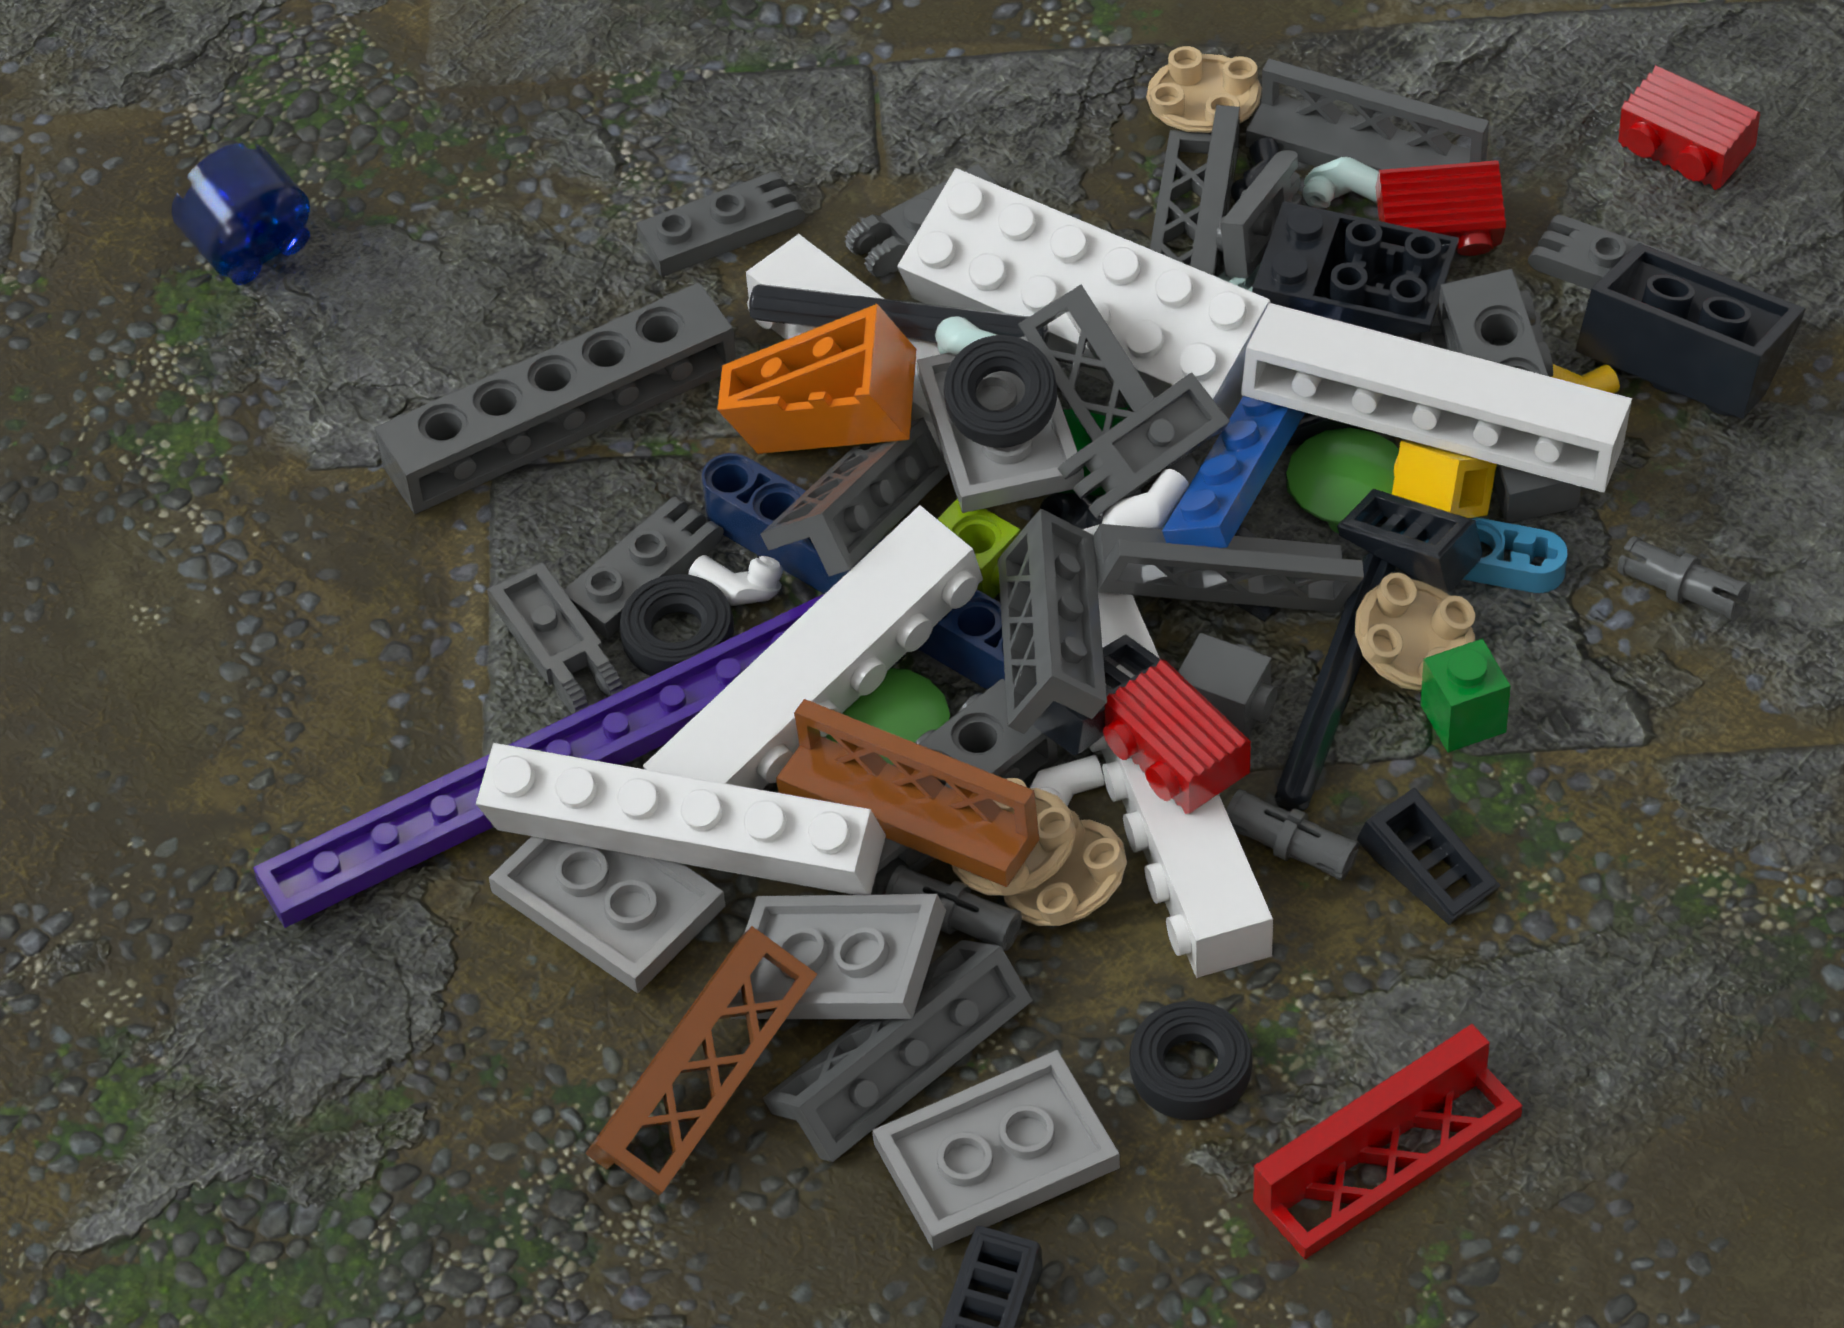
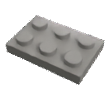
[917,337,1084,513]
[489,836,725,993]
[727,894,946,1019]
[872,1050,1120,1251]

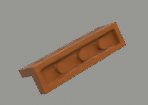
[776,699,1040,887]
[585,926,817,1195]

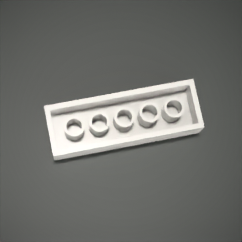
[897,168,1271,432]

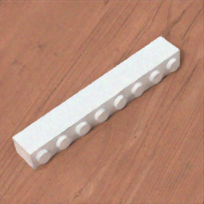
[1083,525,1273,978]

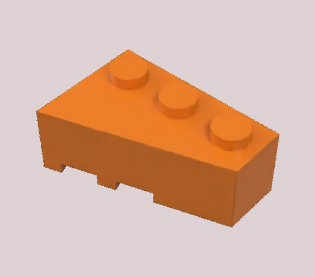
[717,304,917,454]

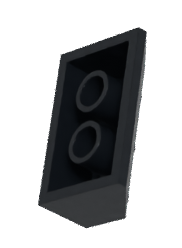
[1575,243,1805,419]

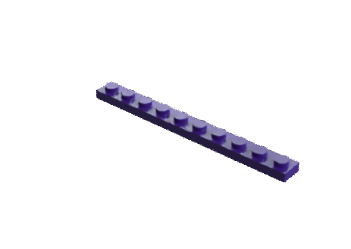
[253,594,825,928]

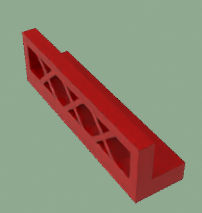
[1253,1024,1523,1260]

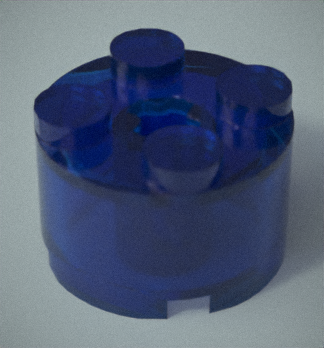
[172,143,310,285]

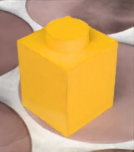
[1392,440,1497,518]

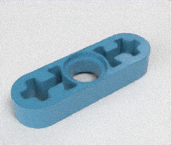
[1400,517,1567,593]

